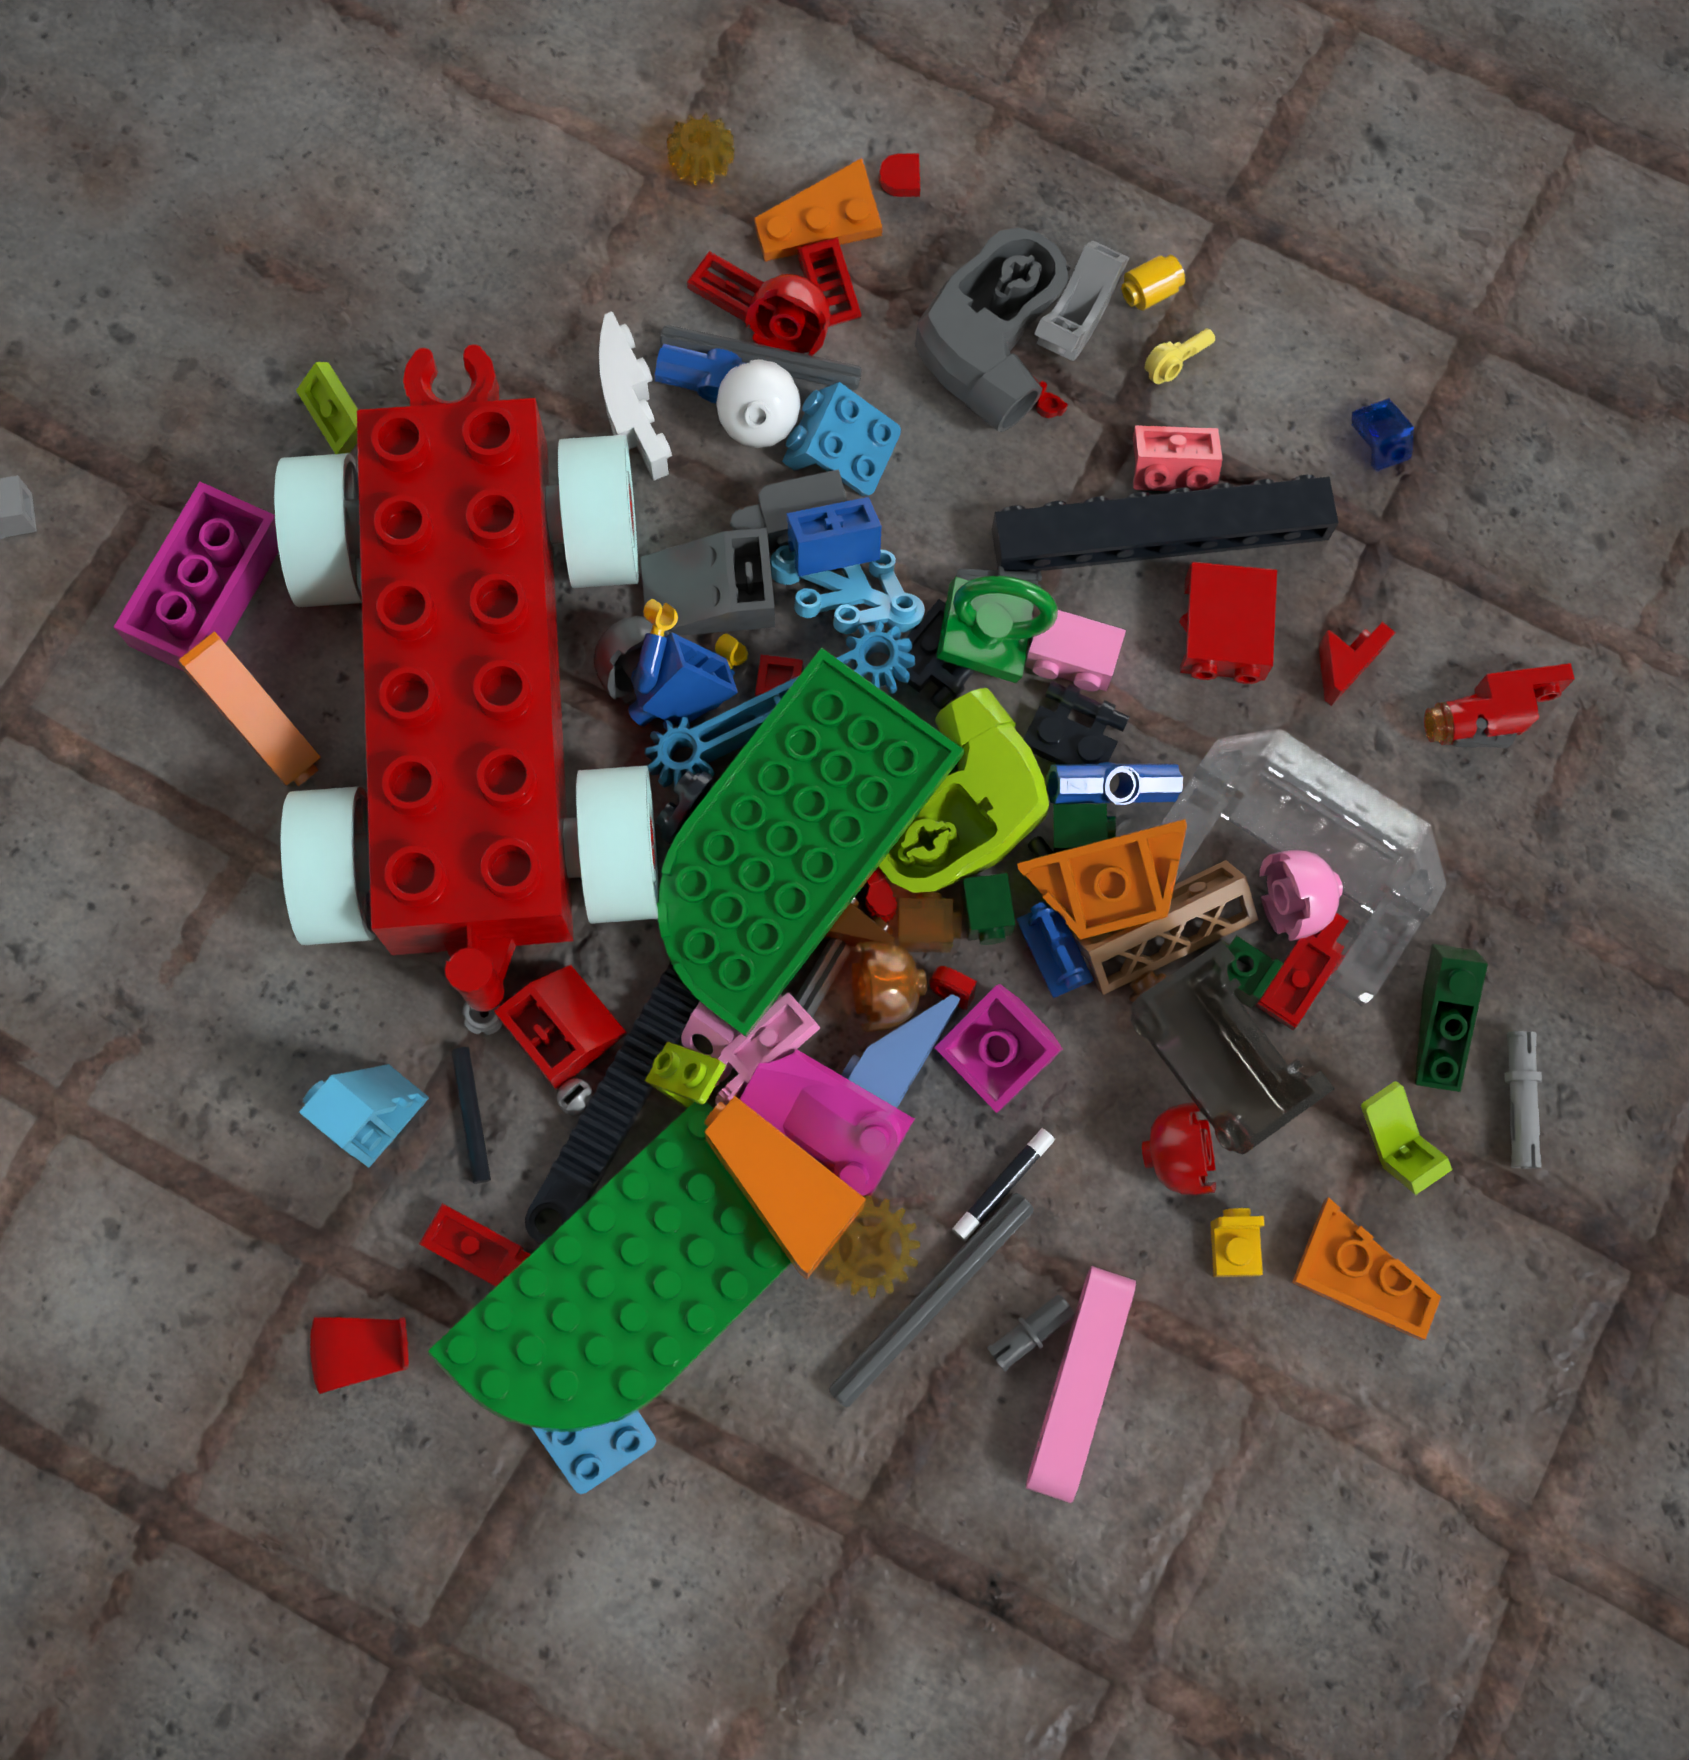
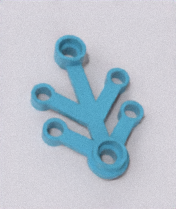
[770,545,925,634]

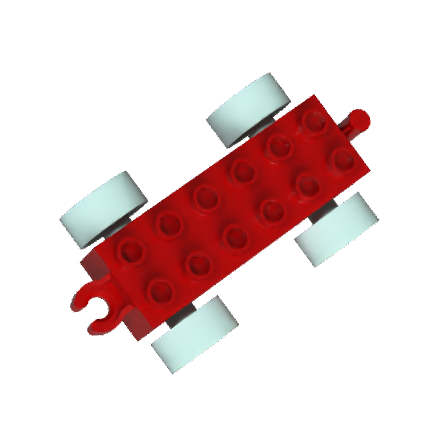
[274,344,659,1012]

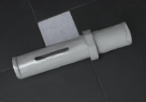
[1505,1031,1542,1169]

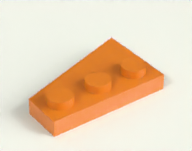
[755,158,883,261]
[1292,1197,1441,1341]

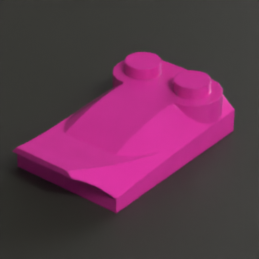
[740,1049,915,1198]

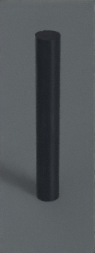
[451,1047,491,1184]

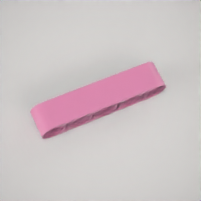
[1026,1266,1136,1503]

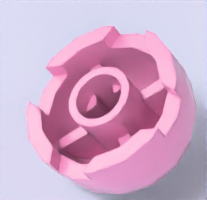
[1260,850,1343,941]

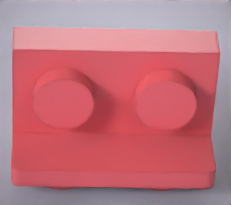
[1133,425,1223,491]

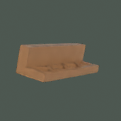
[1072,860,1258,995]

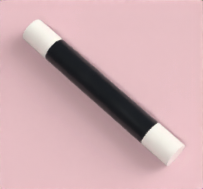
[952,1128,1055,1241]

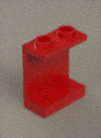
[1180,562,1277,684]

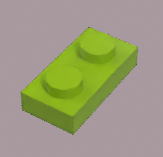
[296,362,358,454]

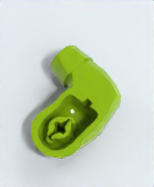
[879,688,1049,893]

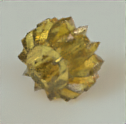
[666,112,735,186]

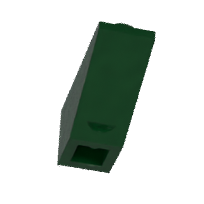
[1415,944,1488,1092]

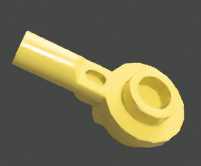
[1144,328,1215,384]

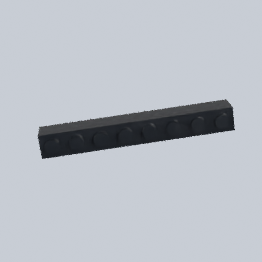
[992,474,1339,572]

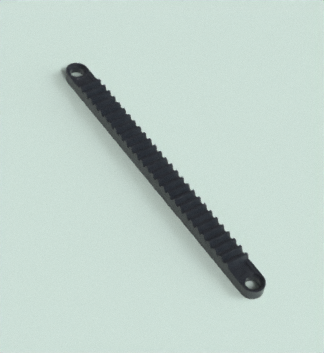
[525,960,700,1245]

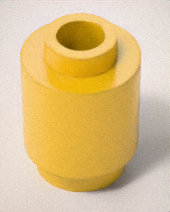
[1121,255,1185,311]

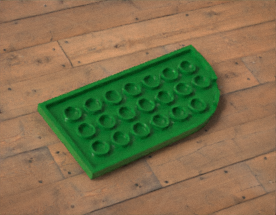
[657,647,964,1038]
[428,1102,792,1432]

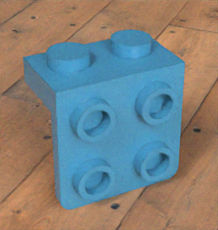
[782,382,901,496]
[532,1411,656,1494]

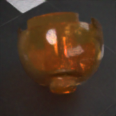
[852,941,927,1032]

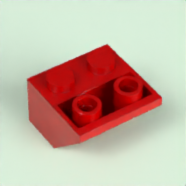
[494,965,627,1090]

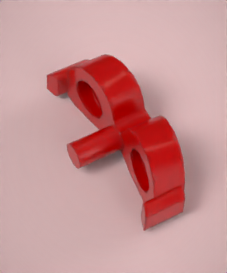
[1032,375,1068,418]

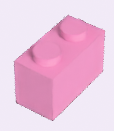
[1025,610,1126,691]

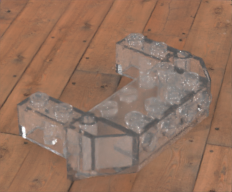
[1160,728,1447,1006]

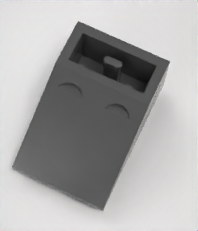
[641,528,775,636]

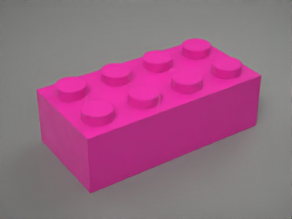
[114,482,279,671]

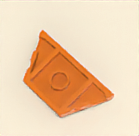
[1017,818,1187,939]

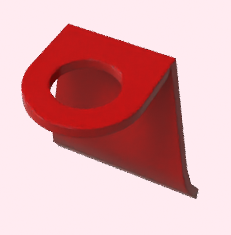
[310,1317,409,1394]

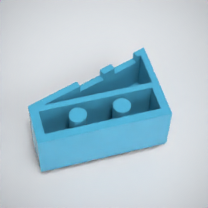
[299,1064,429,1167]

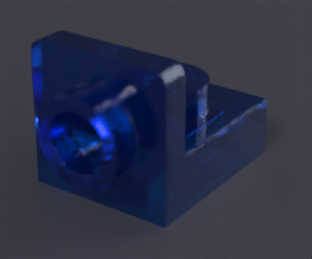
[1351,398,1414,471]

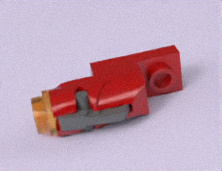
[1424,663,1575,748]

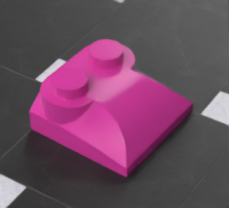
[934,984,1063,1113]

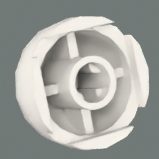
[716,359,800,448]

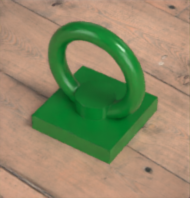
[936,576,1058,684]

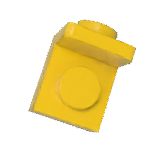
[1210,1208,1264,1277]

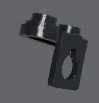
[655,771,714,844]

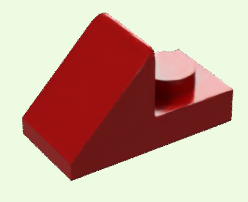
[1319,621,1396,706]

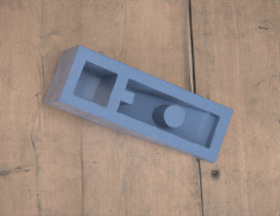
[841,994,960,1108]

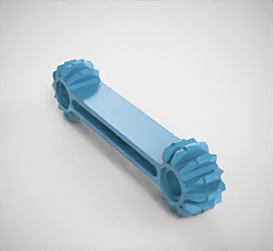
[645,621,915,788]

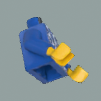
[628,599,748,727]

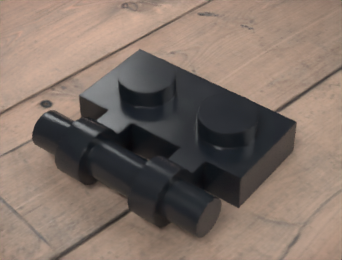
[886,599,975,709]
[1023,681,1130,765]

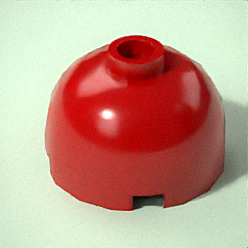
[745,274,831,355]
[1142,1101,1216,1195]

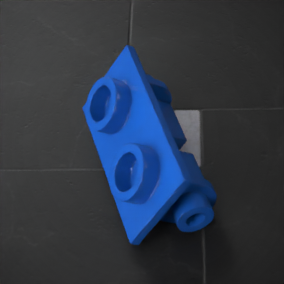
[1016,901,1094,998]

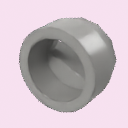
[557,1078,594,1116]

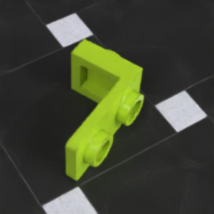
[645,1041,726,1108]
[1361,1081,1452,1195]

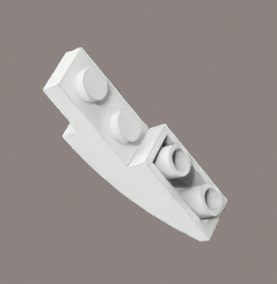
[599,312,672,481]

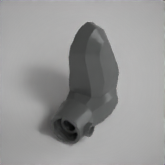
[915,228,1068,432]

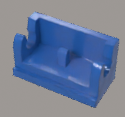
[786,497,882,577]

